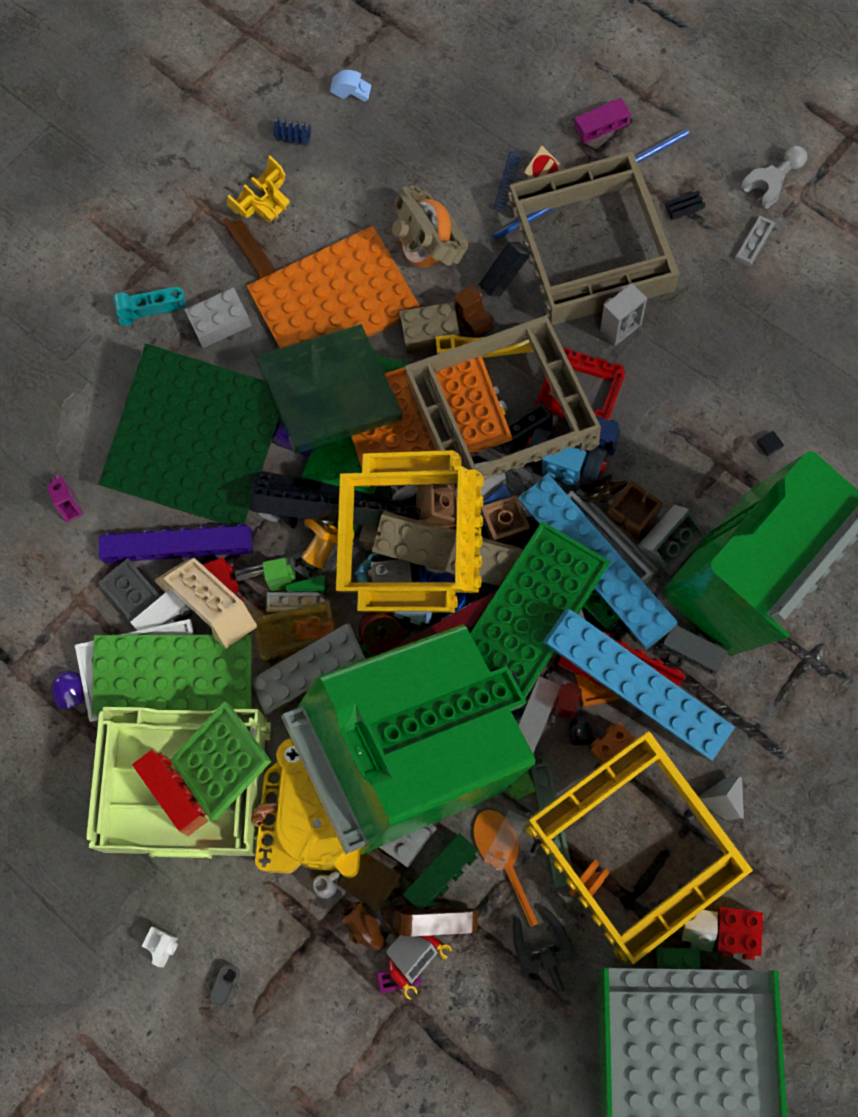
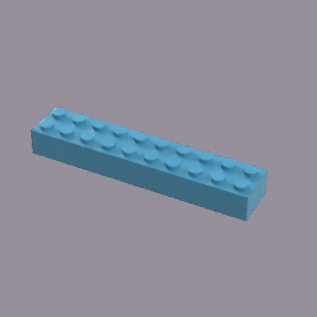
[518,474,677,650]
[542,609,735,761]

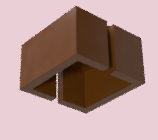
[607,481,663,539]

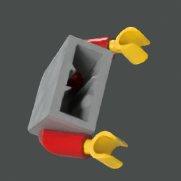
[386,933,452,999]

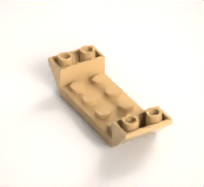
[155,558,257,649]

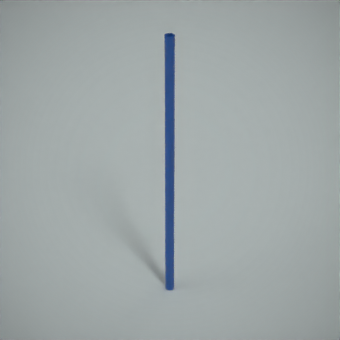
[493,129,689,240]

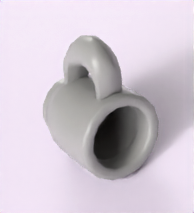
[312,870,343,899]

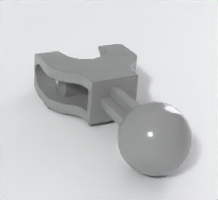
[741,146,807,209]

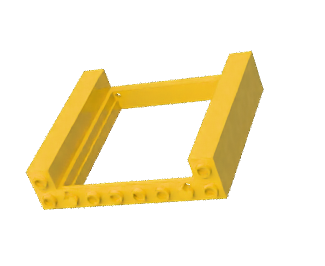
[524,731,753,964]

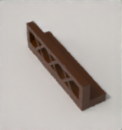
[223,217,276,279]

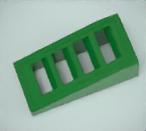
[286,575,327,594]

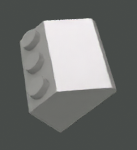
[638,505,707,576]

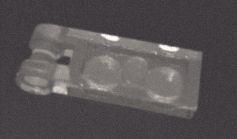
[483,810,527,872]

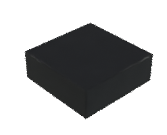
[757,430,784,457]

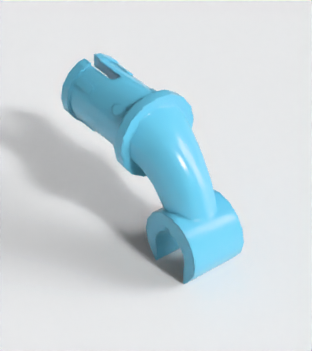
[354,553,381,583]

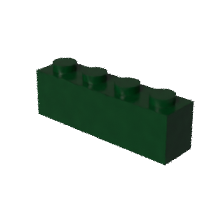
[403,833,478,910]

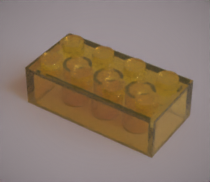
[253,601,337,661]

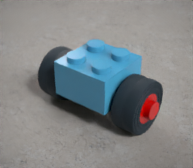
[526,427,607,486]

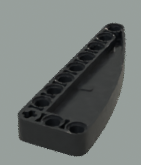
[249,473,421,527]

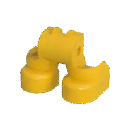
[227,156,290,223]

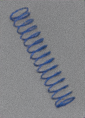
[494,151,521,211]

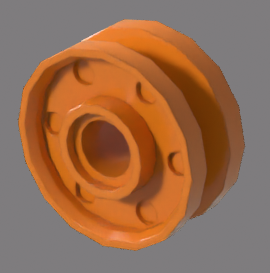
[569,859,610,904]

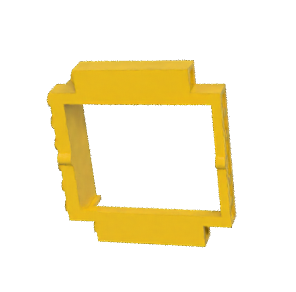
[336,450,484,613]

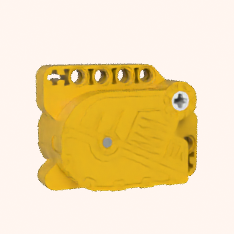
[255,739,361,878]

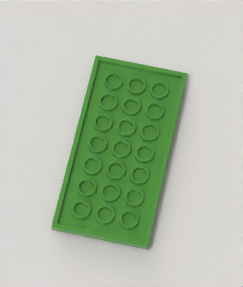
[92,635,252,715]

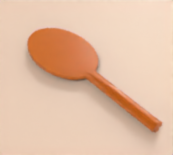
[474,810,538,927]

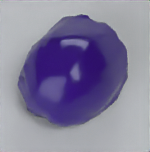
[51,671,85,709]

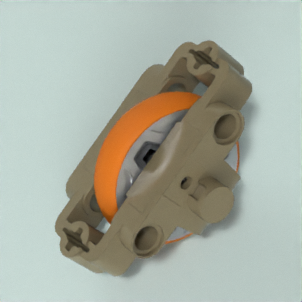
[392,185,468,267]

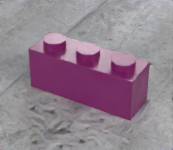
[574,98,631,144]

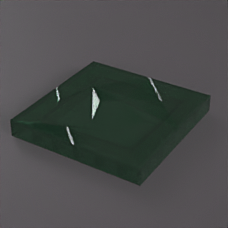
[256,324,402,454]

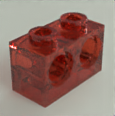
[555,683,582,719]

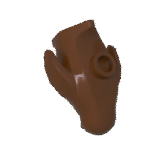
[340,901,387,951]

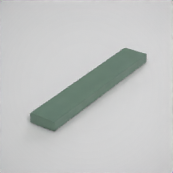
[530,762,572,888]

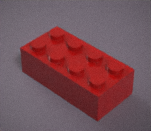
[132,749,209,836]

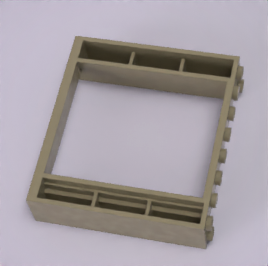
[507,151,680,325]
[405,315,601,498]

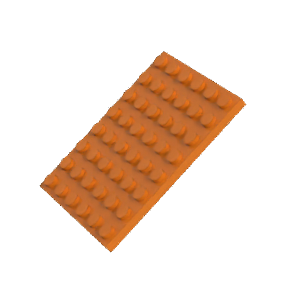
[247,226,421,373]
[336,356,512,487]

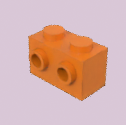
[590,722,636,764]

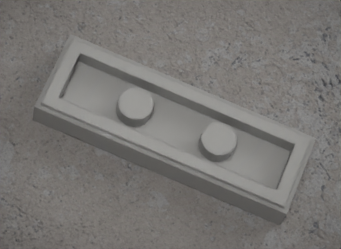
[734,215,775,267]
[266,592,325,612]

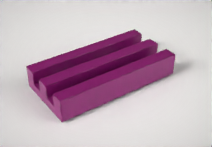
[376,969,422,994]

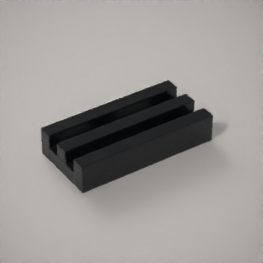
[665,190,706,220]

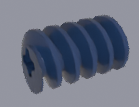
[274,118,311,145]

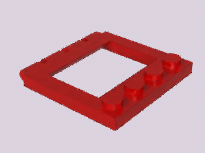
[535,347,626,420]

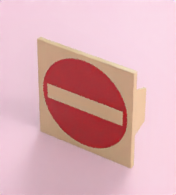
[524,146,566,180]

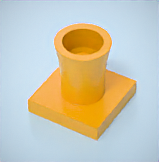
[301,519,354,569]

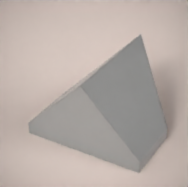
[699,777,744,820]

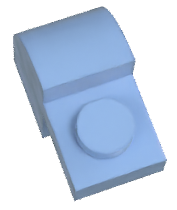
[330,70,371,102]

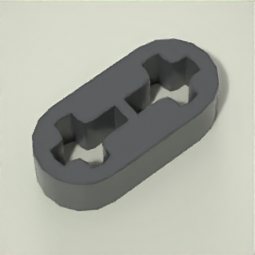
[290,554,323,580]

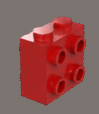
[715,907,763,960]

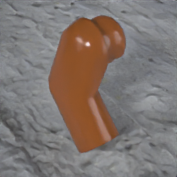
[251,802,278,827]

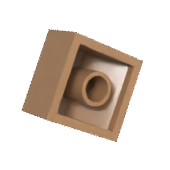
[416,484,457,525]
[481,495,530,544]

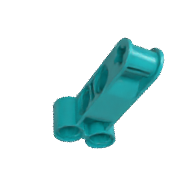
[113,287,186,326]

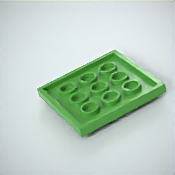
[170,702,272,821]

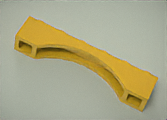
[435,335,534,358]

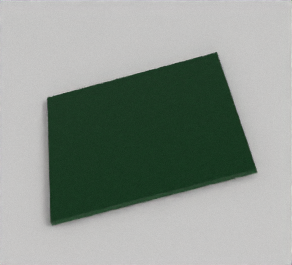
[98,343,288,527]

